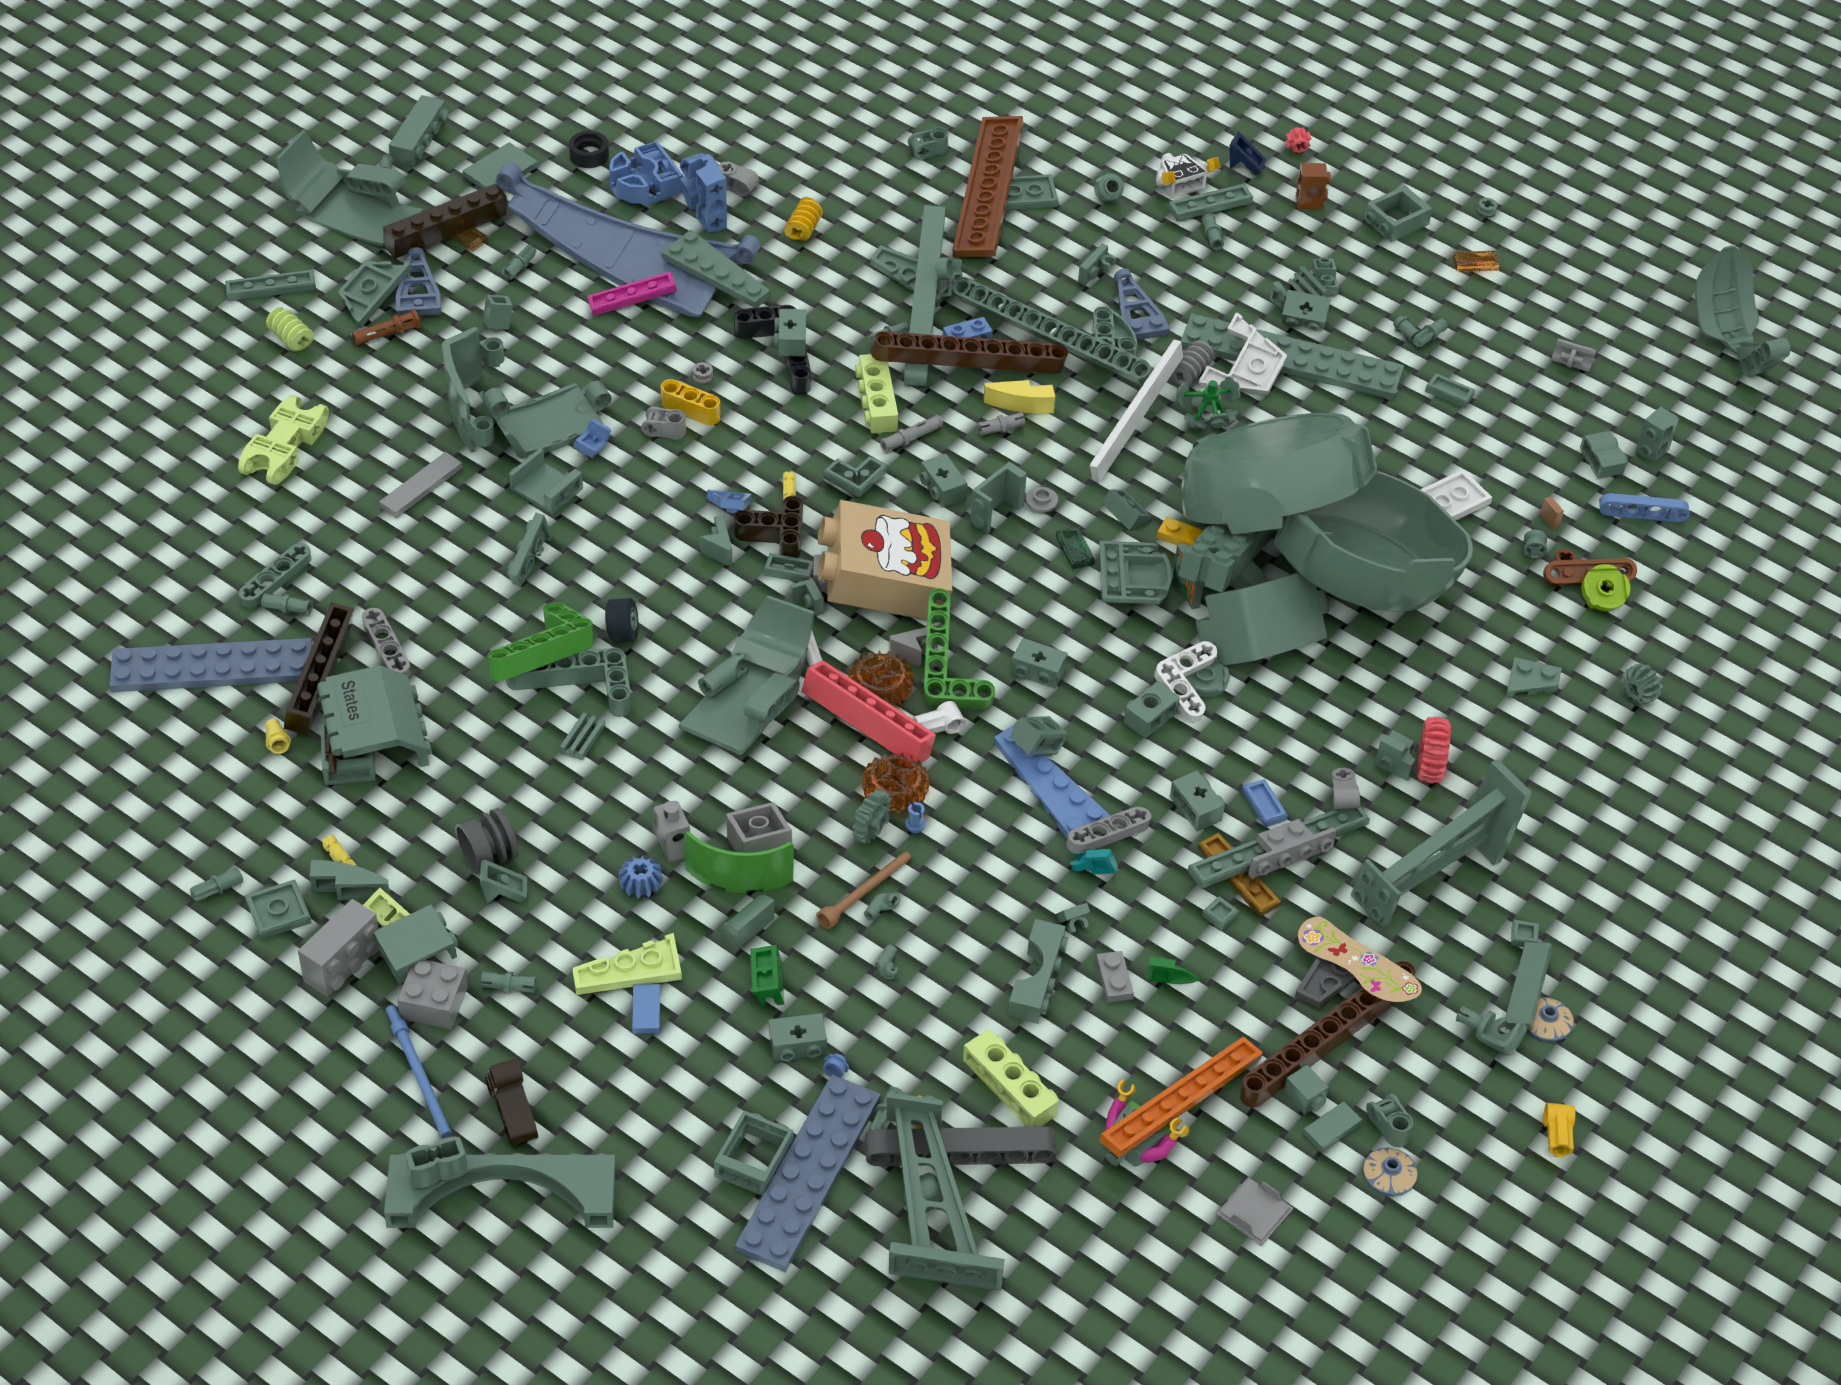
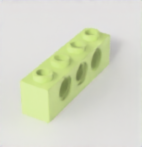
[855,354,898,433]
[963,1029,1059,1127]

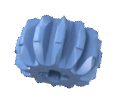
[619,855,663,900]

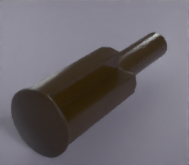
[325,731,339,775]

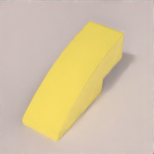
[983,380,1055,414]

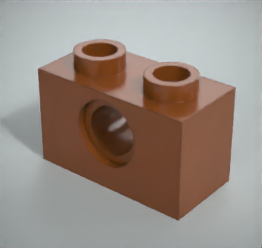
[1295,163,1331,209]

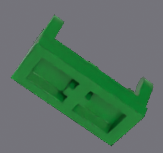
[750,945,785,1006]

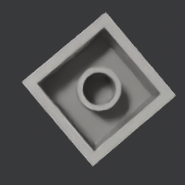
[726,802,792,853]
[397,960,468,1029]

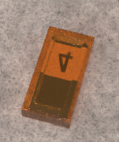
[1453,251,1500,272]

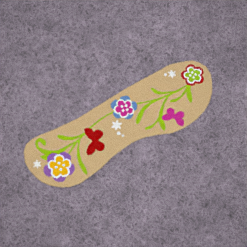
[1298,917,1422,1002]

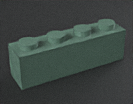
[389,95,448,167]

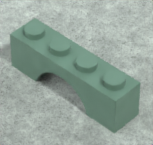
[1008,919,1069,1024]

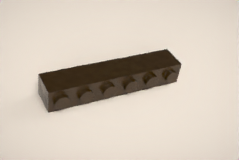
[383,183,507,259]
[284,602,354,736]

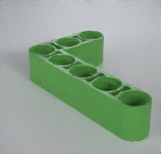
[924,588,995,710]
[488,602,594,681]

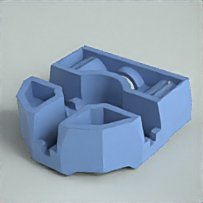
[610,141,683,206]
[680,153,727,233]

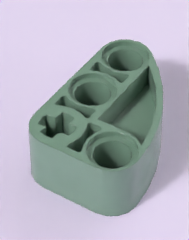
[1092,306,1137,367]

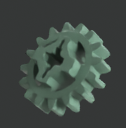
[852,789,892,844]

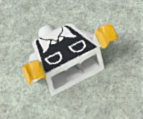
[1156,153,1221,198]

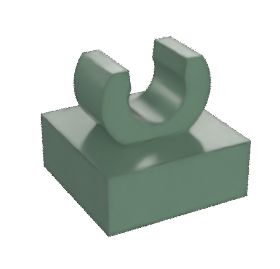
[1056,903,1090,933]

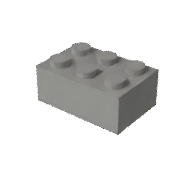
[298,899,379,997]

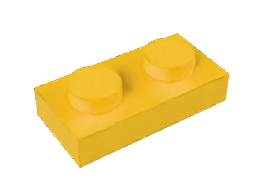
[1157,517,1204,547]

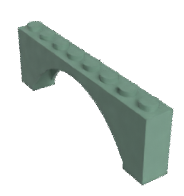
[384,1153,616,1228]

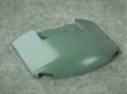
[1099,541,1172,604]

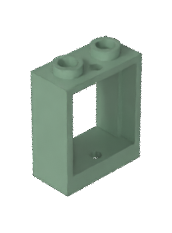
[1364,186,1433,242]
[321,723,376,785]
[714,1110,793,1196]

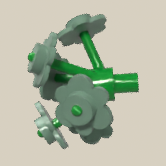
[1176,376,1240,429]

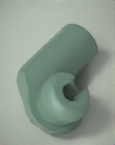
[875,944,898,979]

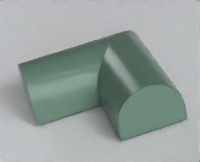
[823,456,888,498]

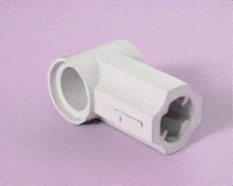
[913,701,966,734]

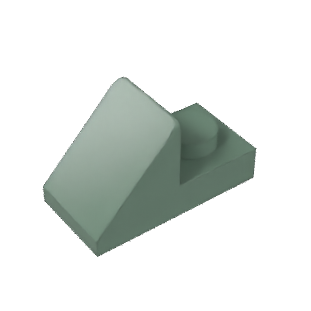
[700,516,732,566]
[480,859,527,903]

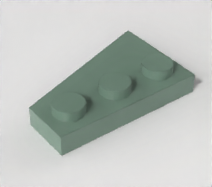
[507,512,553,586]

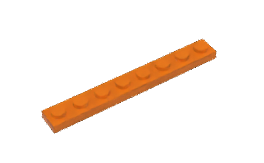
[1099,1036,1263,1158]

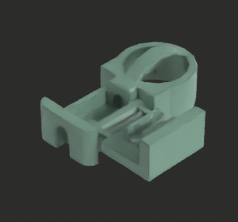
[935,257,962,297]

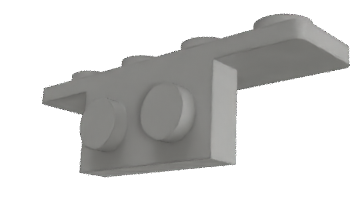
[1248,819,1337,879]

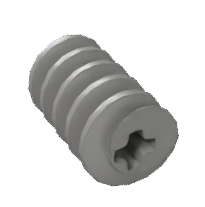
[1171,341,1215,386]

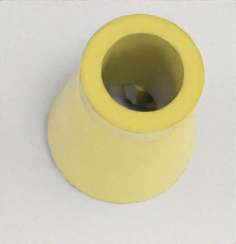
[265,719,291,754]

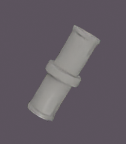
[978,412,1025,436]

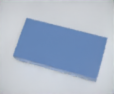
[1242,779,1288,828]
[632,984,660,1034]

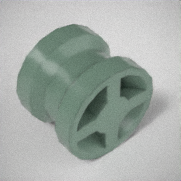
[1524,530,1547,559]

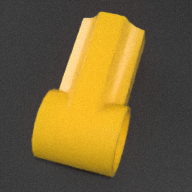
[1543,1103,1575,1157]

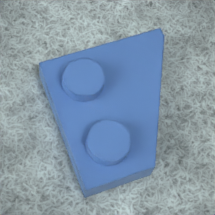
[707,489,752,513]

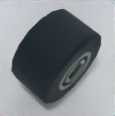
[605,598,639,642]

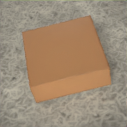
[1540,496,1564,529]

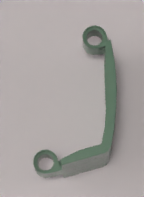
[442,327,505,453]
[478,381,612,458]
[1195,572,1329,666]

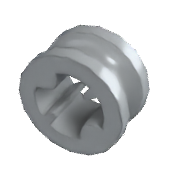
[693,362,713,384]

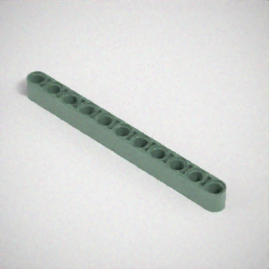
[904,205,946,387]
[952,277,1153,386]

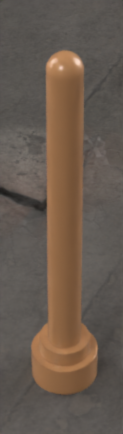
[816,852,911,930]

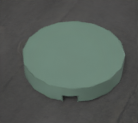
[1184,656,1230,698]

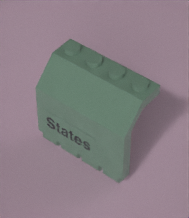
[317,665,432,767]

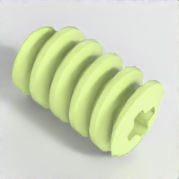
[266,307,314,351]

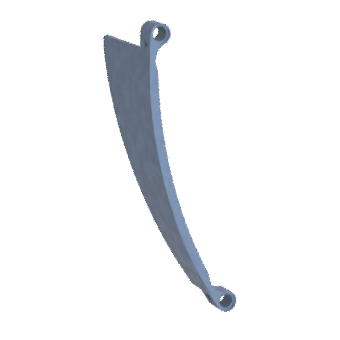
[495,162,761,317]

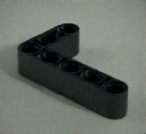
[734,305,811,395]

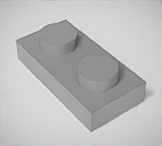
[1096,951,1134,1003]

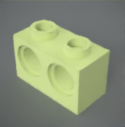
[363,888,409,927]

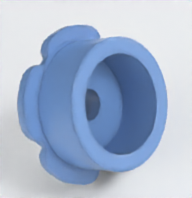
[823,1054,849,1078]

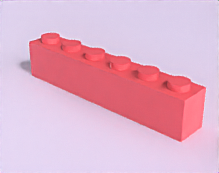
[801,660,936,767]

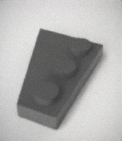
[1295,957,1356,1008]

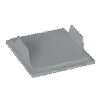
[1216,1177,1294,1246]

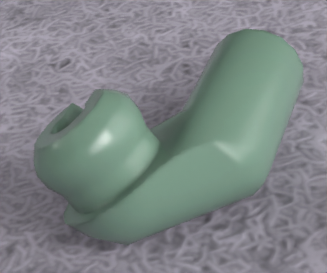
[864,892,901,921]

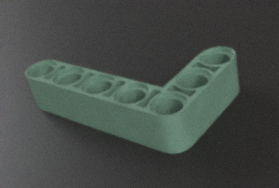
[506,648,631,717]

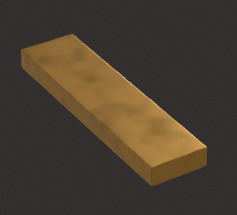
[1197,833,1281,917]

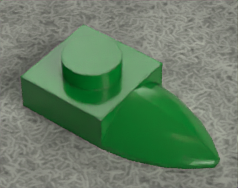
[1146,956,1200,984]

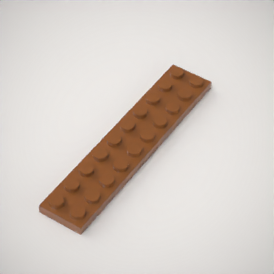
[952,116,1024,257]

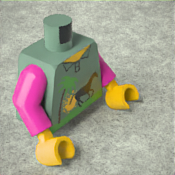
[1105,1079,1189,1166]

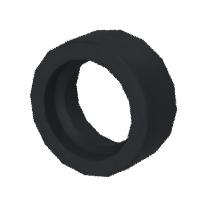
[569,131,609,168]

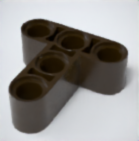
[734,495,803,558]
[485,1058,538,1147]

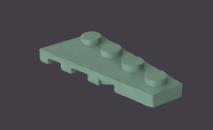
[871,245,949,307]

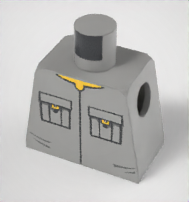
[652,801,690,863]

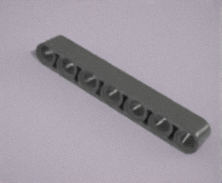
[865,1126,1056,1166]

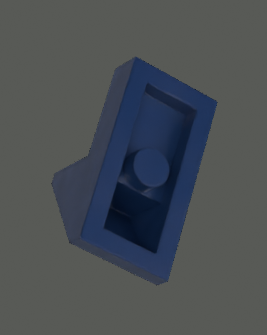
[1229,131,1267,175]

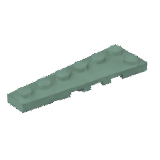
[661,230,771,309]

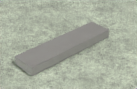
[379,452,463,518]

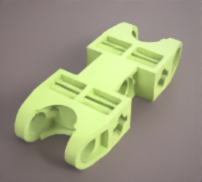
[238,395,329,485]

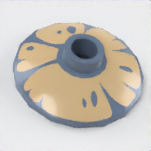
[1526,997,1574,1042]
[1363,1147,1418,1196]

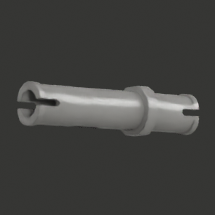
[880,414,943,453]

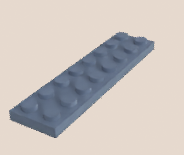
[110,638,312,692]
[735,1074,881,1273]

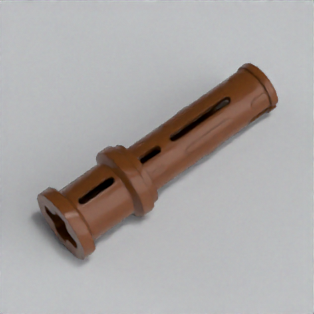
[352,309,421,346]

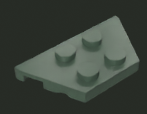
[338,261,413,328]

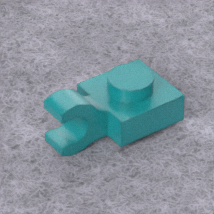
[1070,849,1118,874]

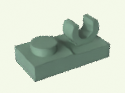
[1078,243,1116,286]

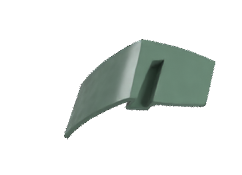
[276,130,424,247]
[679,595,815,755]

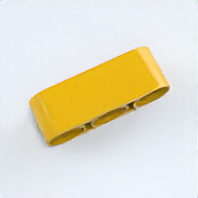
[661,379,720,425]

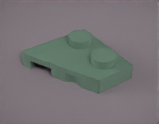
[1506,657,1562,697]

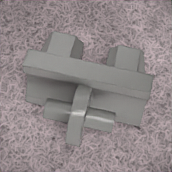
[1551,338,1596,372]

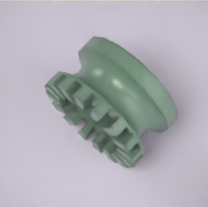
[1477,198,1497,218]

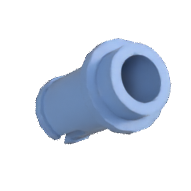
[906,802,926,833]

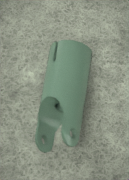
[698,652,748,698]

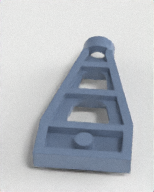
[396,247,442,316]
[1114,269,1170,340]

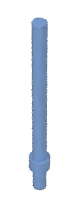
[386,1005,452,1138]

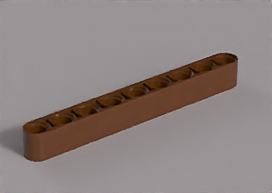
[870,331,1068,373]
[1240,961,1416,1108]

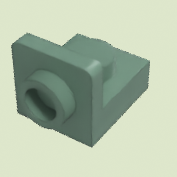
[791,578,824,616]

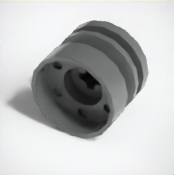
[455,808,519,874]

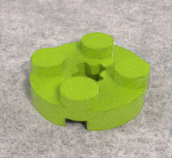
[1581,564,1630,612]

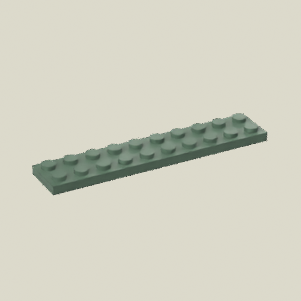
[1181,313,1404,400]

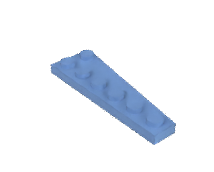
[994,726,1111,838]

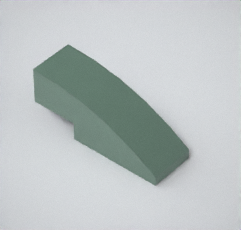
[309,860,391,900]

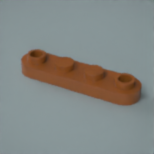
[1543,558,1637,585]

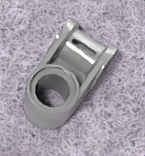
[719,161,759,197]
[641,407,687,440]
[1332,768,1360,810]

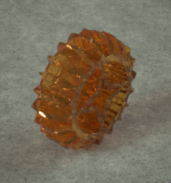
[848,650,914,706]
[862,752,930,815]

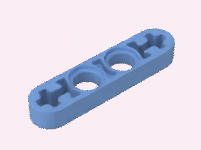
[1599,493,1690,522]

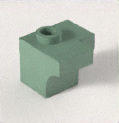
[1375,730,1416,781]

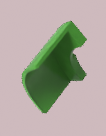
[684,831,794,894]

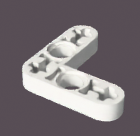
[1154,641,1217,722]

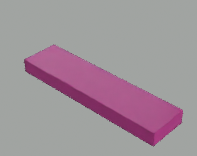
[587,271,677,316]

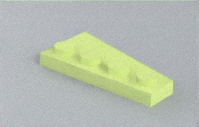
[572,933,682,995]

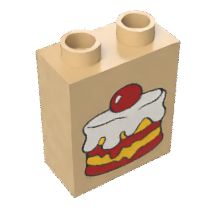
[818,500,952,620]

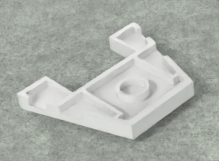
[1198,313,1287,395]

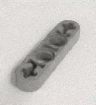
[362,608,411,678]
[1066,807,1151,854]

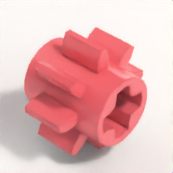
[1285,127,1312,153]

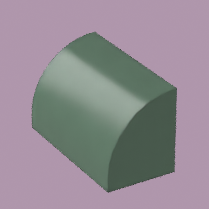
[719,895,775,949]

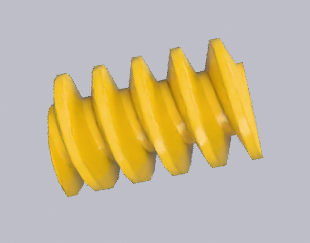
[784,196,823,241]

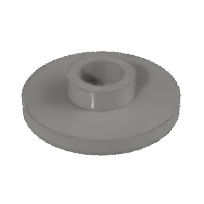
[1026,487,1058,512]

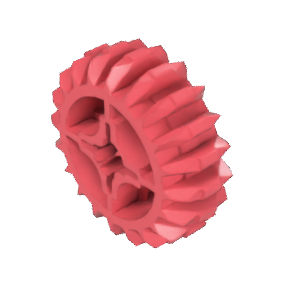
[1417,716,1451,784]

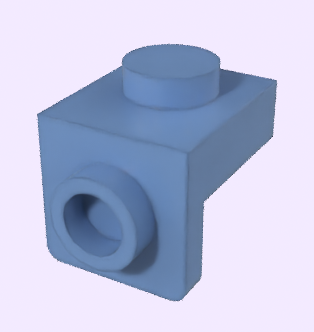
[573,419,611,458]

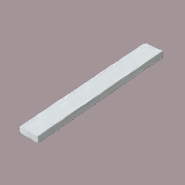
[1090,340,1183,482]

